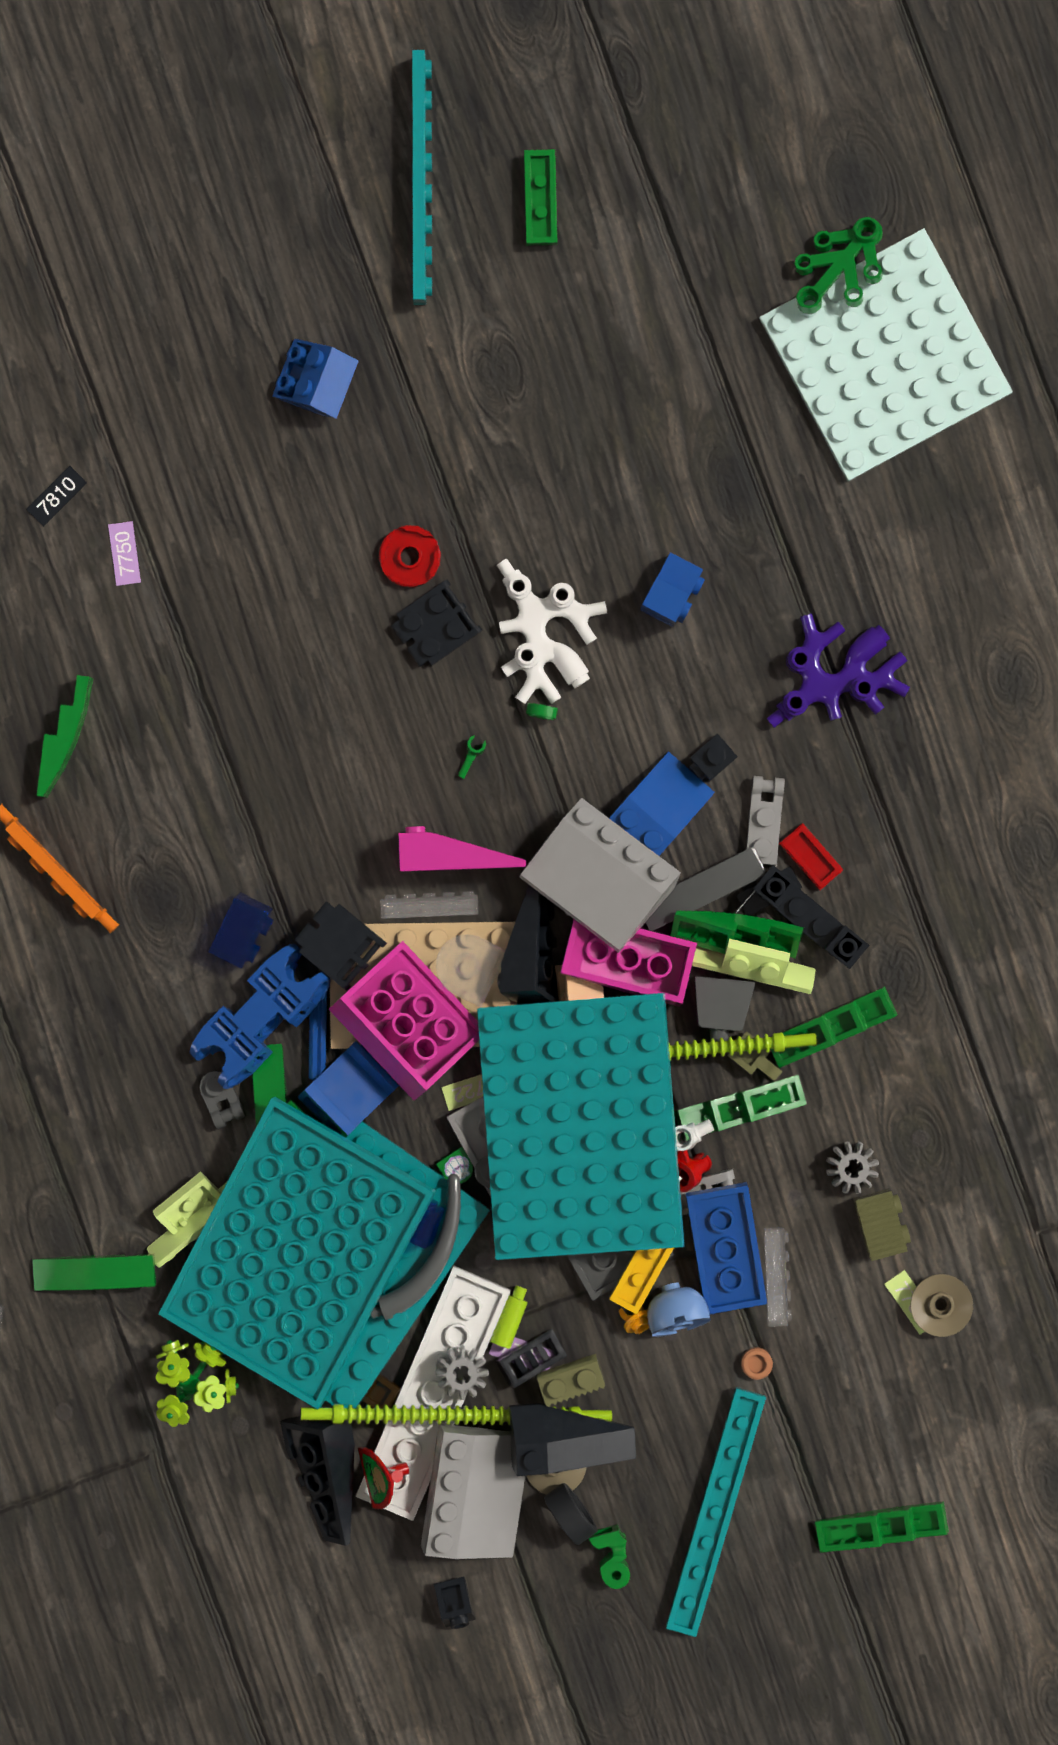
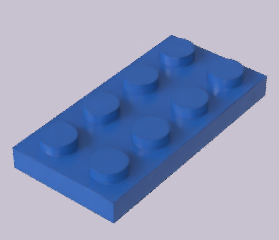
[685,1182,768,1314]

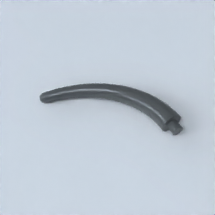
[371,1174,461,1321]

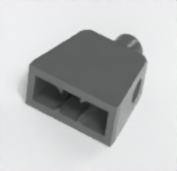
[694,976,755,1042]

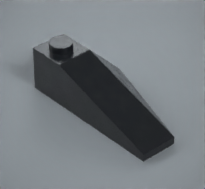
[497,885,559,1004]
[509,1403,636,1476]
[280,1416,355,1546]

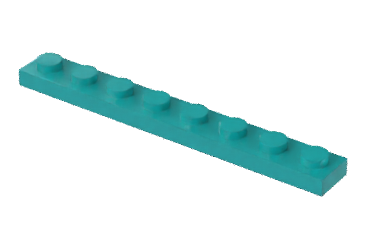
[412,50,432,305]
[666,1387,766,1637]

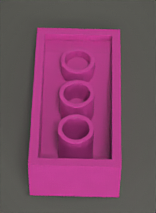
[399,826,526,872]
[560,919,697,1007]

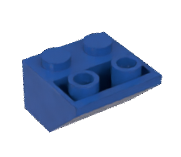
[272,339,358,419]

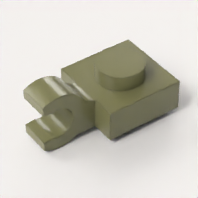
[727,1031,782,1081]

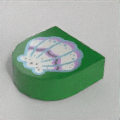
[436,1146,473,1184]

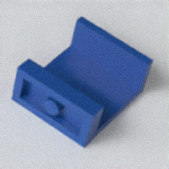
[297,1041,399,1138]

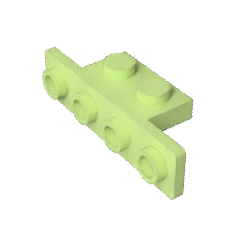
[692,939,816,994]
[147,1171,228,1268]

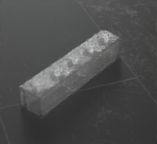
[380,891,479,919]
[764,1227,792,1327]

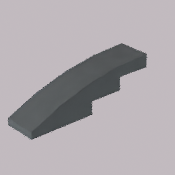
[646,847,766,931]

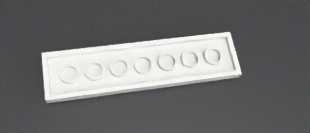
[356,1266,511,1521]

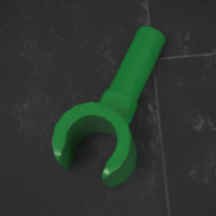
[457,735,486,779]

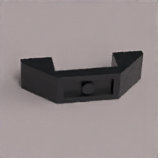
[753,865,870,969]

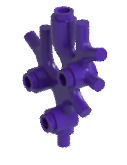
[766,614,910,728]

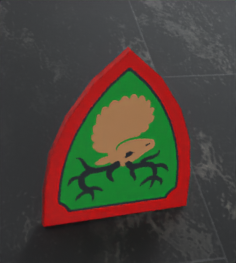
[358,1447,409,1509]

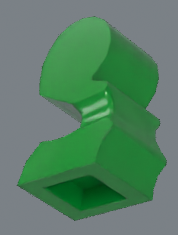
[589,1524,630,1589]

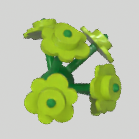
[156,1340,239,1427]

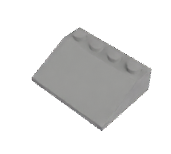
[520,798,681,953]
[421,1424,525,1559]

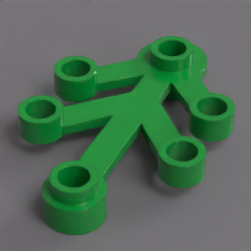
[795,217,883,314]

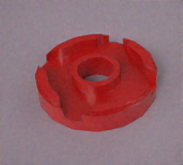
[379,525,441,588]

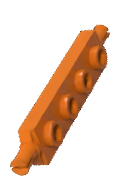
[0,804,120,933]

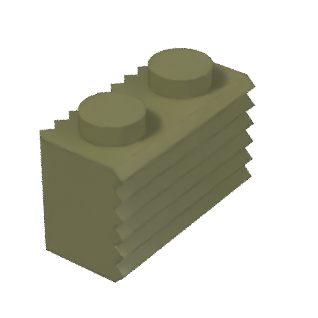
[853,1189,911,1261]
[537,1354,605,1407]

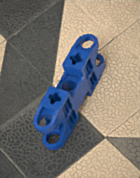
[190,944,331,1089]

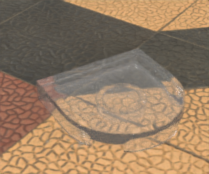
[436,934,506,1008]

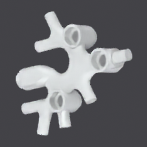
[497,559,607,704]

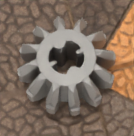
[826,1141,879,1194]
[435,1345,489,1400]

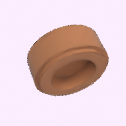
[741,1347,773,1380]

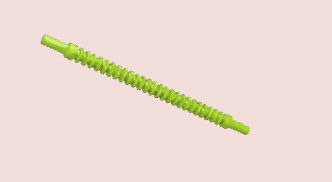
[669,1032,817,1061]
[300,1404,612,1425]

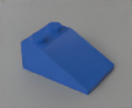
[609,751,715,856]

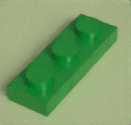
[524,149,557,246]

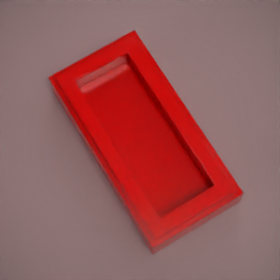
[779,823,843,890]

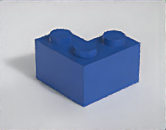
[641,552,705,627]

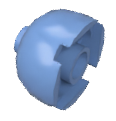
[647,1283,711,1337]

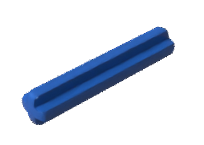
[309,992,327,1080]

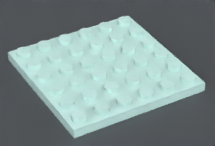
[759,228,1013,482]

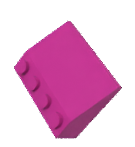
[329,941,479,1101]

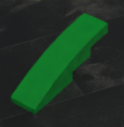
[37,675,93,798]
[671,911,804,958]
[771,986,898,1068]
[251,1044,287,1127]
[674,1075,807,1141]
[32,1254,156,1291]
[815,1501,949,1553]

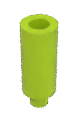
[490,1285,528,1349]

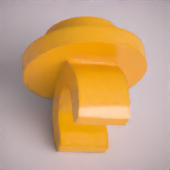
[619,1306,649,1334]

